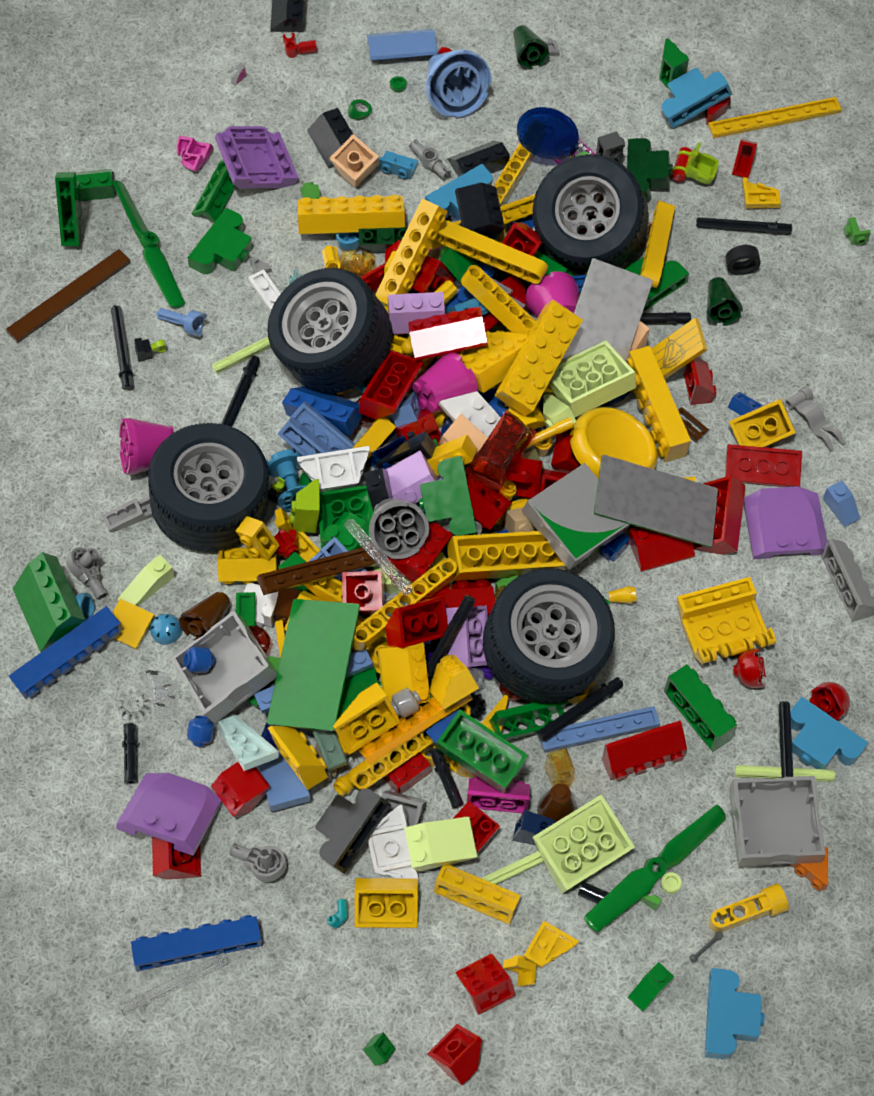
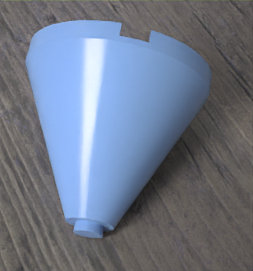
[426,50,492,118]

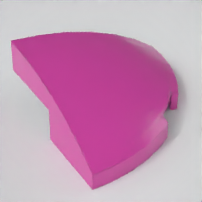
[177,136,214,172]

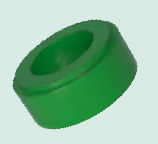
[390,76,407,93]

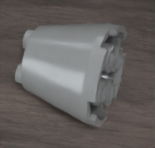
[369,498,429,559]

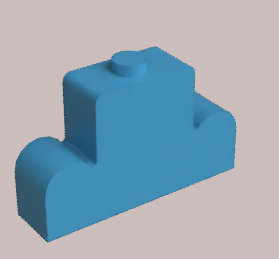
[661,67,733,129]
[425,164,493,221]
[791,696,869,769]
[704,968,765,1060]

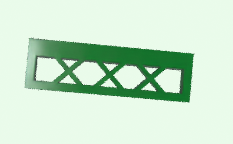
[191,161,235,222]
[489,700,568,740]

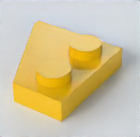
[742,177,781,209]
[524,920,579,968]

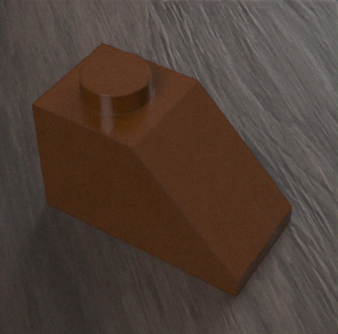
[274,588,300,627]

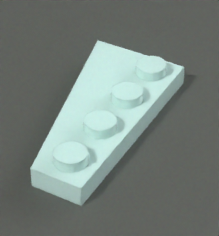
[217,713,279,771]

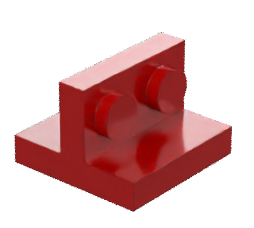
[494,456,543,498]

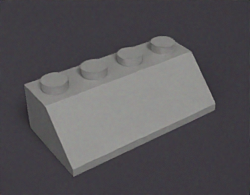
[821,539,874,622]

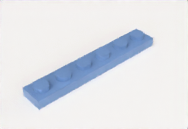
[254,649,373,714]
[540,706,660,753]

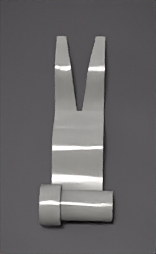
[785,386,846,452]

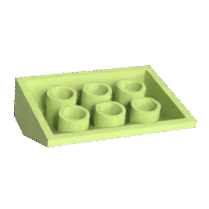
[549,340,636,417]
[533,794,635,894]

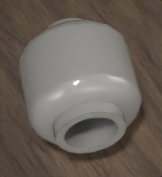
[390,688,421,718]

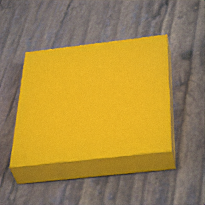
[112,599,155,650]

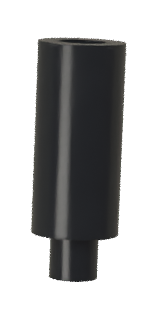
[578,881,609,904]

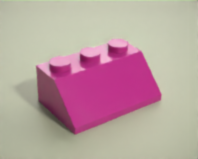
[467,777,530,814]

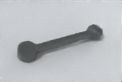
[690,932,723,962]

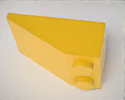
[729,398,796,447]
[333,683,401,755]

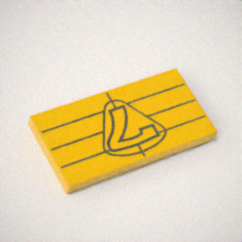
[651,318,707,379]

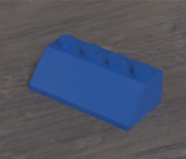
[282,386,363,436]

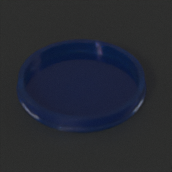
[517,107,579,159]

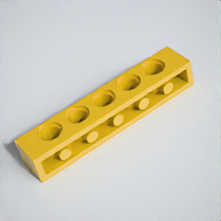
[375,199,448,305]

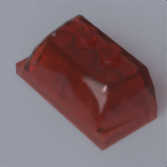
[465,409,537,493]

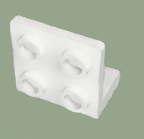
[244,583,279,627]

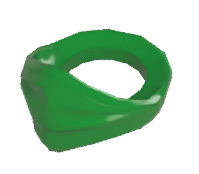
[348,99,372,120]

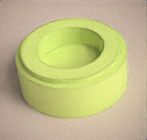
[661,872,682,894]

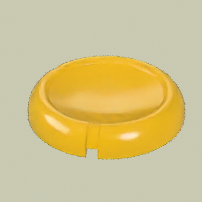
[570,407,658,478]

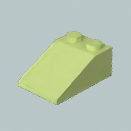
[405,817,478,872]

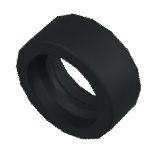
[725,245,761,275]

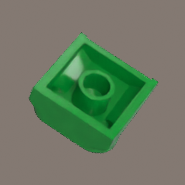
[322,512,371,551]

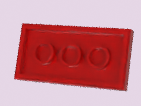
[725,444,802,487]

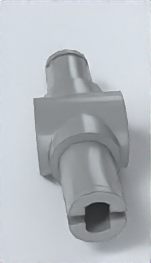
[409,139,451,180]

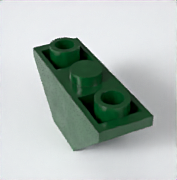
[359,227,408,253]

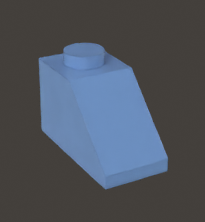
[389,391,421,427]
[823,481,860,528]

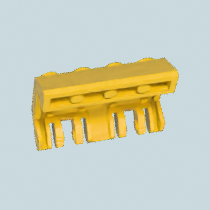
[677,577,776,664]

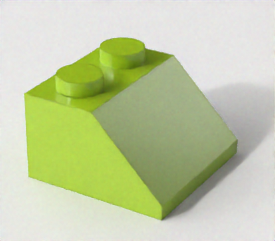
[289,479,319,533]

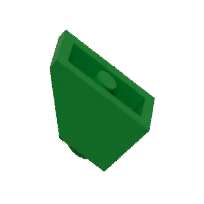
[627,962,675,1012]

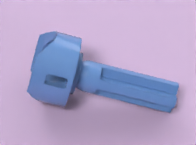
[156,308,207,337]

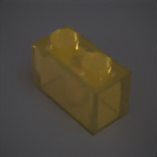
[545,748,575,787]

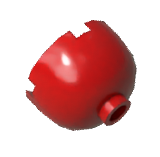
[734,648,766,688]
[809,682,850,720]

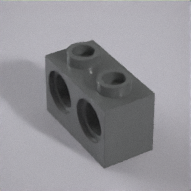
[596,131,625,163]

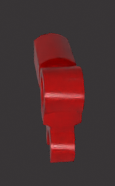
[283,33,317,58]

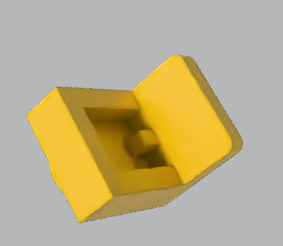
[275,508,293,533]
[503,955,537,987]

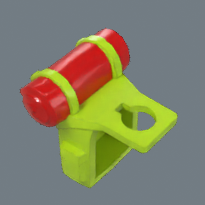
[671,142,719,185]

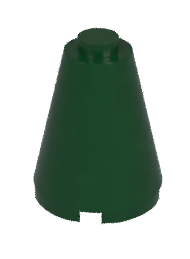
[513,25,549,70]
[707,277,743,326]

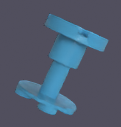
[266,449,306,511]

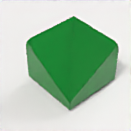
[363,1032,396,1066]

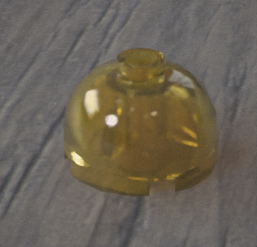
[340,250,376,277]

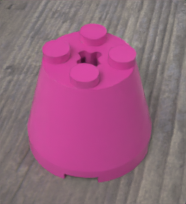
[525,272,580,318]
[412,353,479,413]
[119,418,174,475]

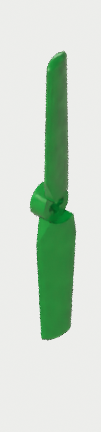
[112,180,185,308]
[584,805,726,932]

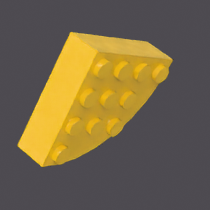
[436,332,528,393]

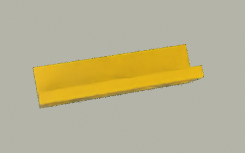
[433,865,521,925]

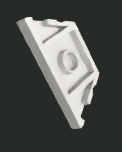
[438,391,502,457]
[297,446,370,492]
[368,804,420,883]

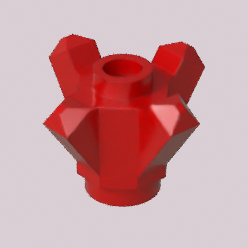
[274,529,300,558]

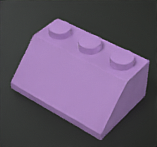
[387,292,445,334]
[386,450,439,504]
[446,605,488,667]

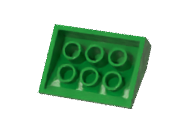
[319,485,373,549]
[13,552,85,653]

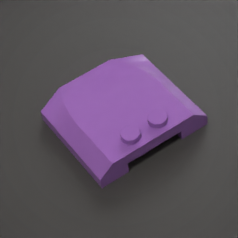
[215,126,299,189]
[743,486,827,560]
[116,773,221,856]

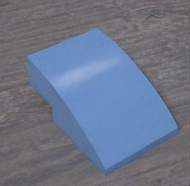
[258,752,310,812]

